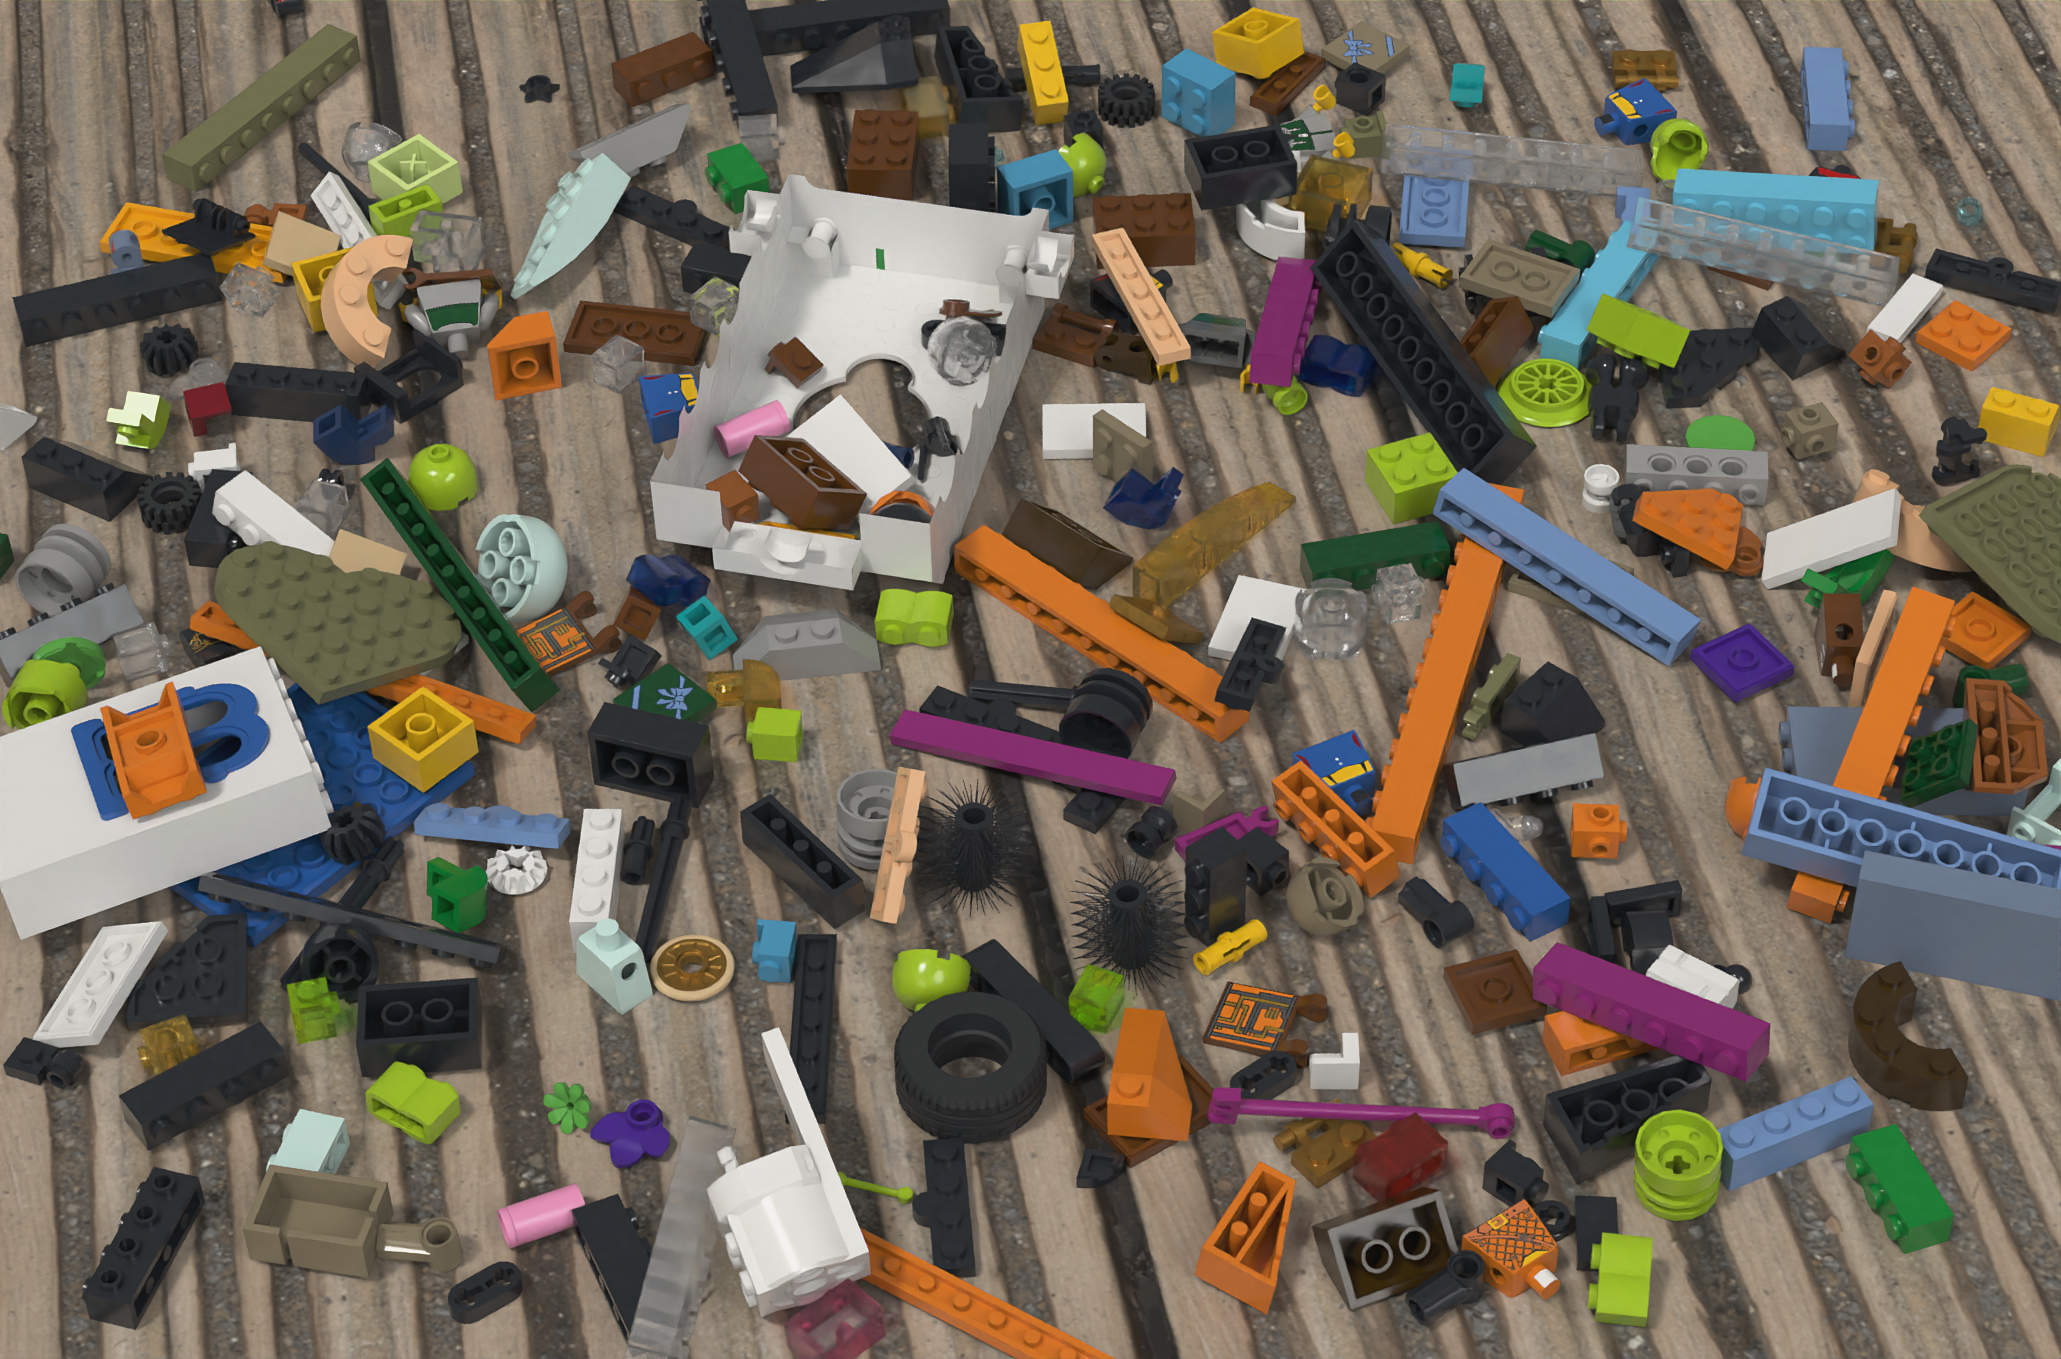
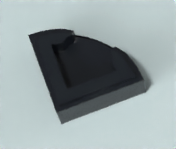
[1076,1148,1125,1189]

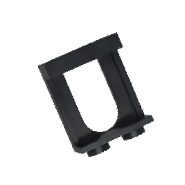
[354,329,464,424]

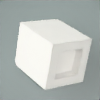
[1309,1033,1360,1089]

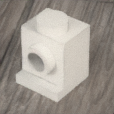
[188,443,241,493]

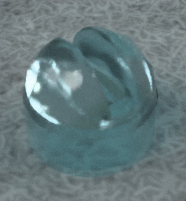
[1956,197,1983,226]

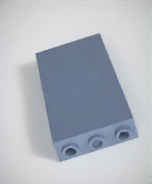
[1778,706,2028,816]
[1845,850,2061,1001]

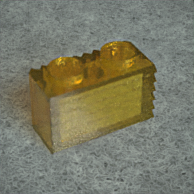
[901,75,955,141]

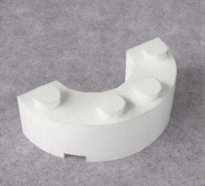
[1236,151,1305,261]

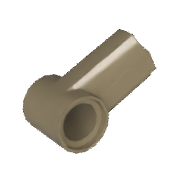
[376,1217,463,1272]

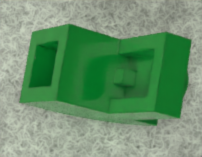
[427,857,488,933]

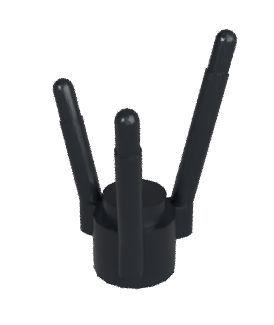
[918,416,963,481]

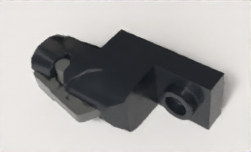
[1609,483,1690,578]

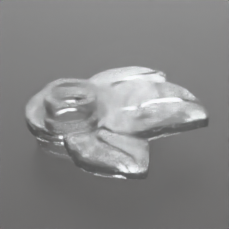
[168,358,229,400]

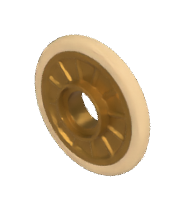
[649,935,735,1001]

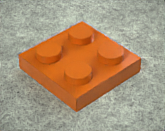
[1915,300,2012,372]
[1940,591,2031,670]

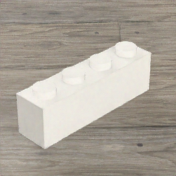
[212,470,335,557]
[569,809,626,953]

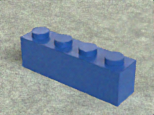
[1440,802,1571,942]

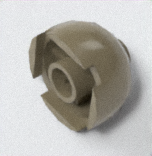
[1286,857,1364,937]

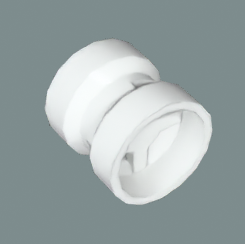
[1582,464,1619,514]

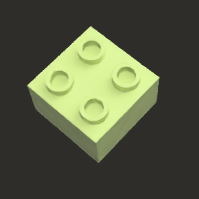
[368,134,463,204]

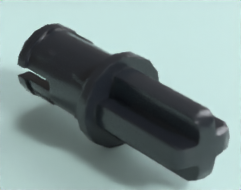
[620,816,656,886]

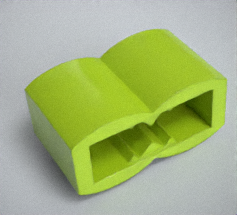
[875,589,954,647]
[365,1062,461,1145]
[1587,1232,1653,1327]

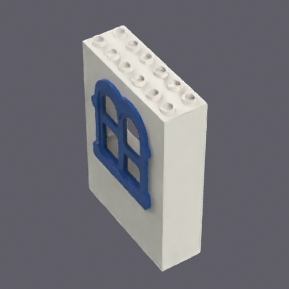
[0,646,334,940]

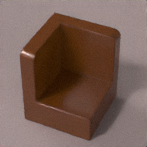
[613,583,663,641]

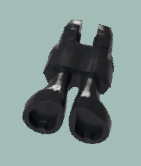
[1584,354,1649,442]

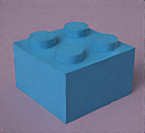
[1162,48,1236,137]
[997,149,1073,230]

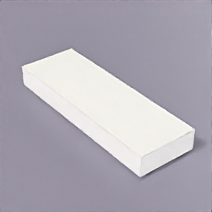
[1866,274,1943,343]

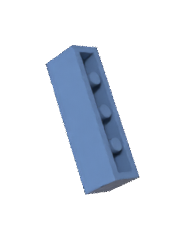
[1800,47,1855,151]
[1717,1076,1874,1191]

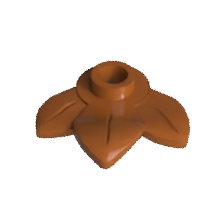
[1699,526,1764,577]

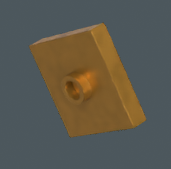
[1109,594,1204,645]

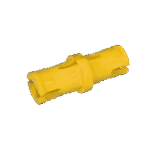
[1392,242,1453,289]
[1193,919,1267,976]

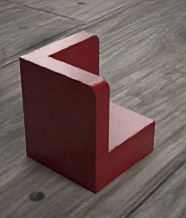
[183,382,232,437]

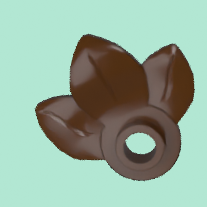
[939,299,1002,322]

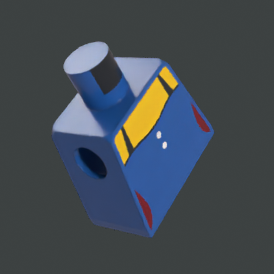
[1594,78,1677,146]
[639,373,699,444]
[1292,730,1376,816]

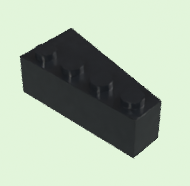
[934,26,1024,132]
[1543,1055,1712,1185]

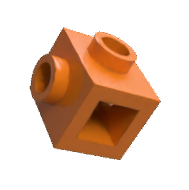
[1570,803,1627,859]

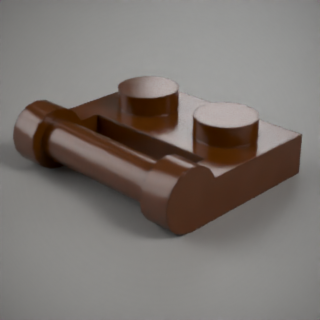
[1033,302,1120,368]

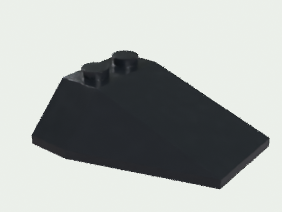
[790,15,919,93]

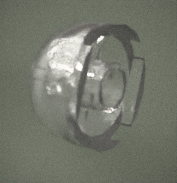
[341,122,403,183]
[927,316,997,387]

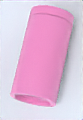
[713,400,791,458]
[497,1183,585,1249]

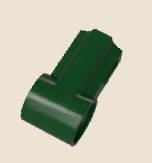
[1525,230,1596,277]
[1952,663,2029,708]

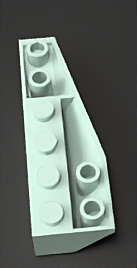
[510,153,631,299]

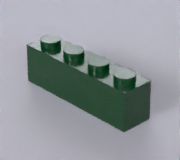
[1300,521,1451,599]

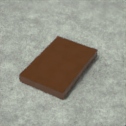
[1083,1055,1214,1169]

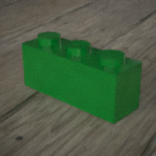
[1845,1124,1954,1254]

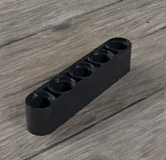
[961,939,1105,1084]

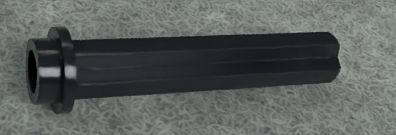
[968,679,1078,710]

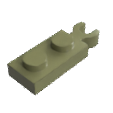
[1462,653,1521,740]

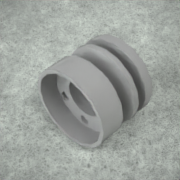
[15,524,112,617]
[837,769,897,870]

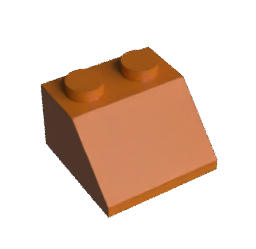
[487,311,562,400]

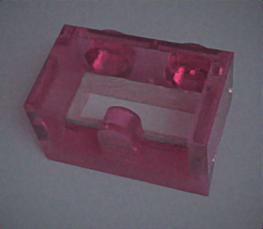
[783,1278,886,1359]

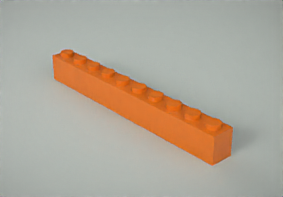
[954,524,1250,743]
[1786,586,1958,924]

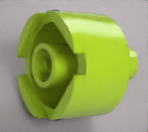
[2,660,88,730]

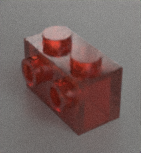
[1352,1112,1448,1202]

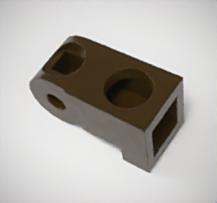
[1094,332,1158,385]

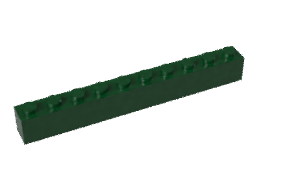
[360,457,560,712]

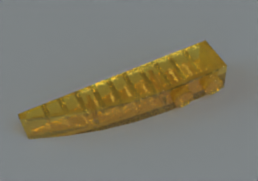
[1133,482,1296,607]

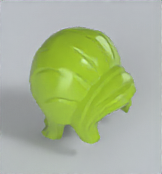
[1650,118,1709,186]

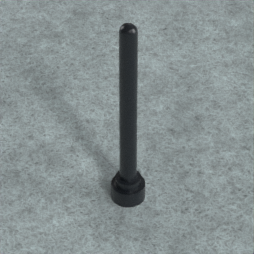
[298,142,382,226]

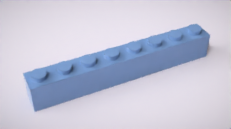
[1432,468,1701,666]

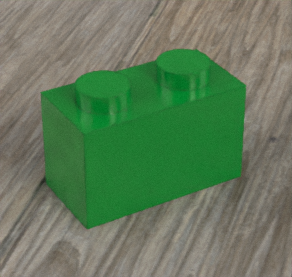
[705,142,770,214]

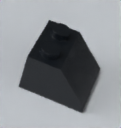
[1751,296,1846,381]
[1501,661,1605,746]

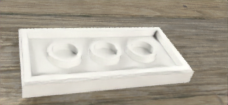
[786,394,916,524]
[1761,488,1901,590]
[32,921,168,1048]

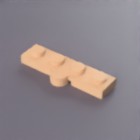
[870,767,927,924]

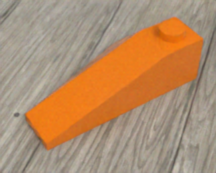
[1107,1007,1192,1141]

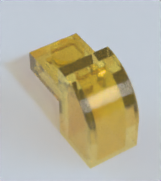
[706,659,782,727]

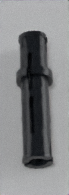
[1005,64,1101,86]

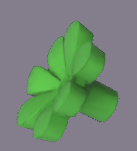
[543,1082,592,1134]

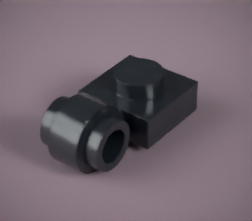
[3,1037,84,1089]

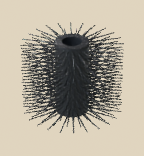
[917,779,1032,917]
[1069,855,1189,996]

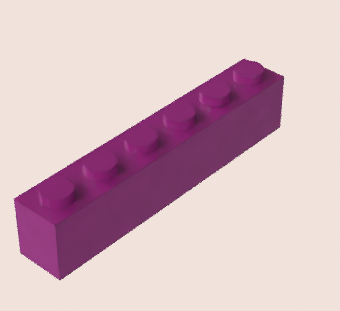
[1250,257,1322,387]
[1533,942,1771,1082]

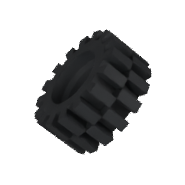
[1098,73,1155,128]
[137,472,202,535]

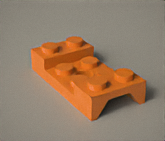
[100,681,207,820]

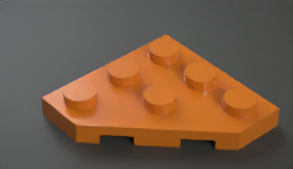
[1632,488,1743,570]

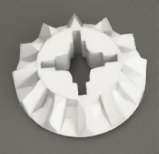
[486,844,547,895]

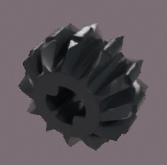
[140,323,199,377]
[319,801,387,866]

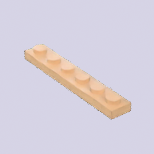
[1092,228,1191,366]

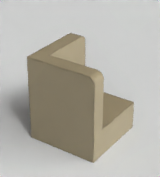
[1173,787,1226,833]

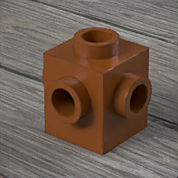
[1849,329,1912,388]

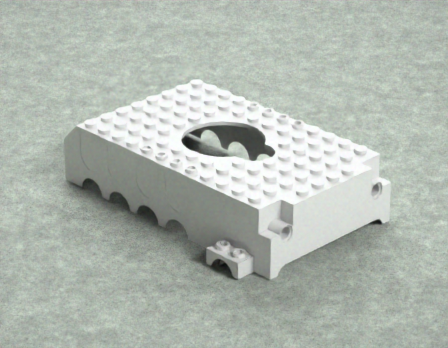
[650,174,1074,590]

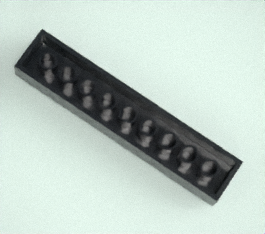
[1310,219,1537,485]

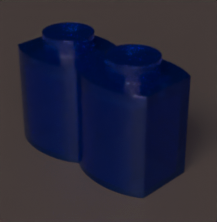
[1298,335,1377,397]
[626,554,711,606]

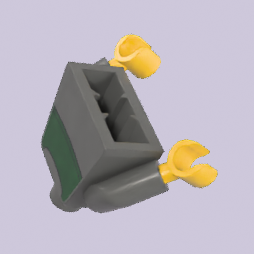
[1156,313,1260,394]

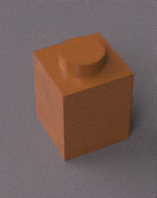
[705,470,760,532]

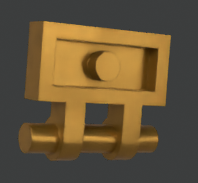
[1611,49,1679,91]
[1851,217,1918,274]
[1273,1098,1380,1189]

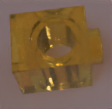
[137,1014,200,1076]

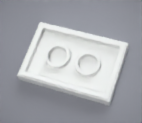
[1043,403,1146,459]
[1208,575,1308,661]

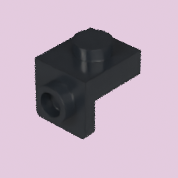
[598,635,662,689]

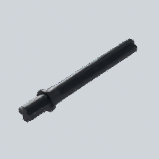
[635,796,692,963]
[280,836,405,995]

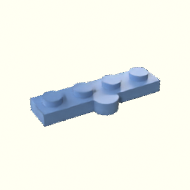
[414,803,571,849]

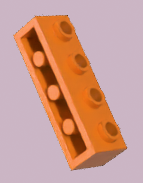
[1271,760,1400,898]

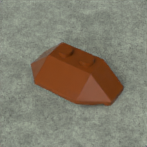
[1963,678,2048,795]

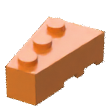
[1194,1161,1296,1315]

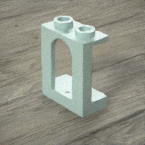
[2007,759,2061,846]

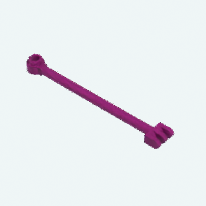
[1207,1087,1515,1139]

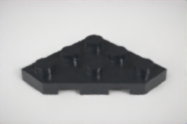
[1657,327,1758,409]
[127,913,249,1031]

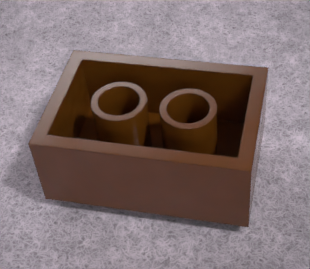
[846,109,920,201]
[1093,193,1196,269]
[738,435,867,531]

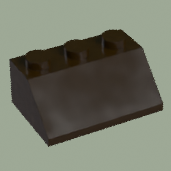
[1002,498,1133,590]
[1311,1187,1458,1310]

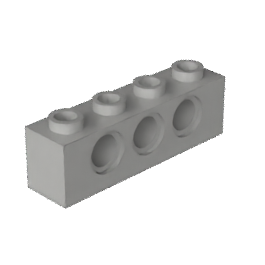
[1624,444,1769,506]

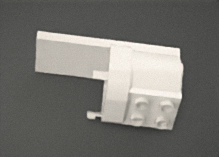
[707,1027,871,1317]

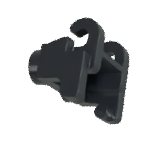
[1932,416,1987,483]

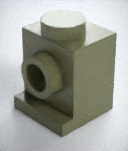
[1339,111,1388,159]

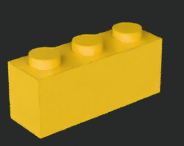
[1017,21,1069,126]

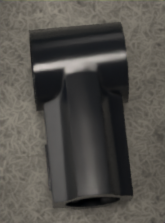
[1398,876,1474,949]
[1405,1250,1485,1326]

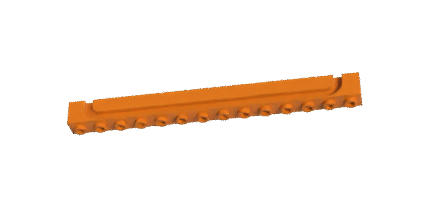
[1366,483,1525,865]

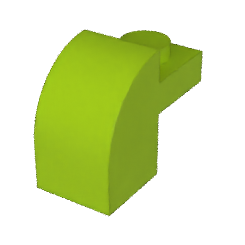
[106,391,172,450]

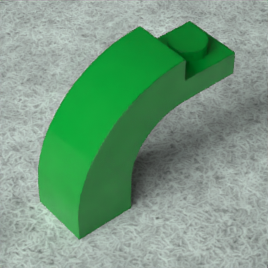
[1801,549,1896,609]

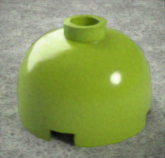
[1058,132,1107,198]
[408,444,478,511]
[891,949,971,1012]

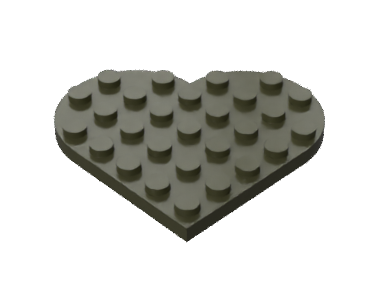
[1918,464,2061,644]
[214,541,461,704]

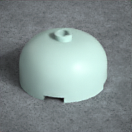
[475,514,568,622]

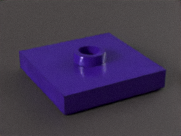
[1690,623,1795,703]

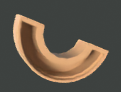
[321,235,413,368]
[1852,469,1974,572]

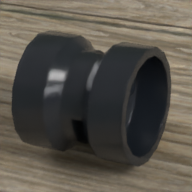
[1125,806,1178,859]

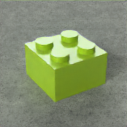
[1586,293,1690,369]
[1365,432,1458,525]

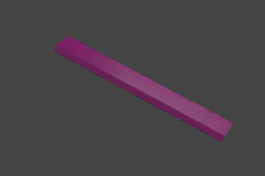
[889,709,1177,806]

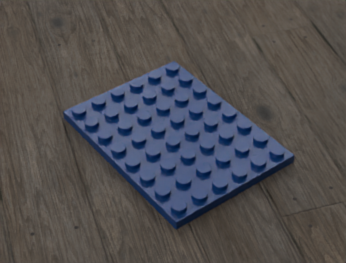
[169,683,475,947]

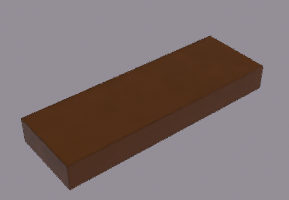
[1250,51,1326,116]

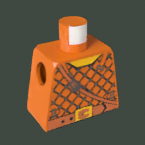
[1461,1199,1561,1299]

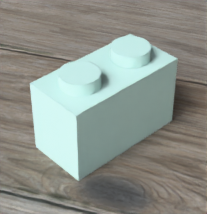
[266,1109,350,1174]

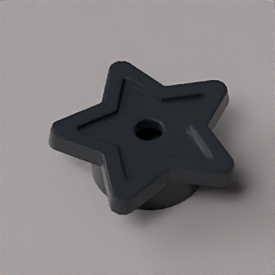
[519,75,560,103]

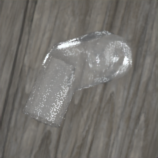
[1490,808,1543,842]

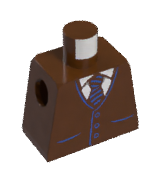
[1814,594,1864,686]

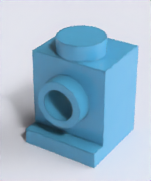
[752,919,798,983]

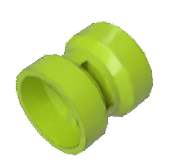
[1262,376,1308,415]

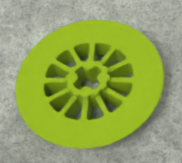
[1497,358,1593,427]

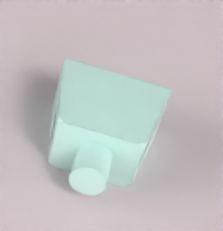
[576,919,653,1015]

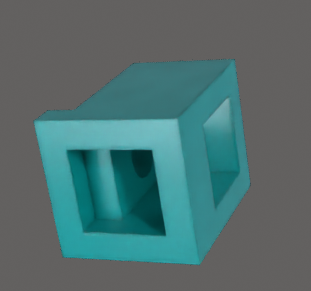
[675,595,738,660]

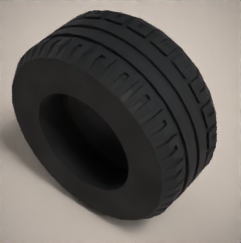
[894,992,1047,1143]

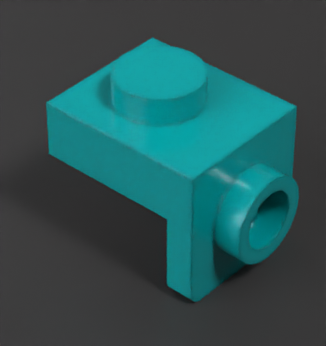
[1450,63,1485,107]

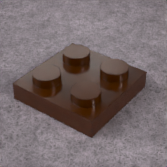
[1443,949,1547,1035]

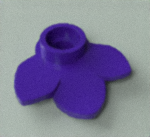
[590,1099,670,1168]

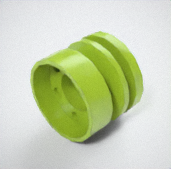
[1633,1110,1723,1221]

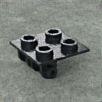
[162,198,256,256]

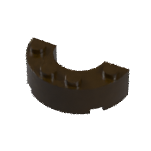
[1848,961,1969,1112]

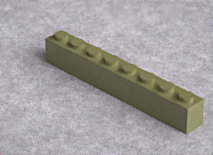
[162,24,361,192]

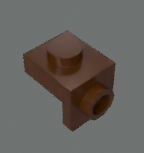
[764,336,824,389]

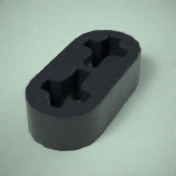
[1230,1051,1297,1100]
[448,1261,523,1324]

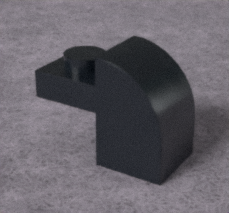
[1619,909,1674,976]

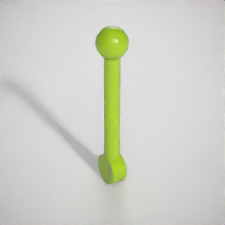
[837,1172,913,1205]

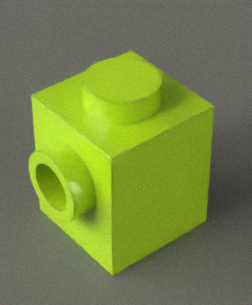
[746,707,804,763]

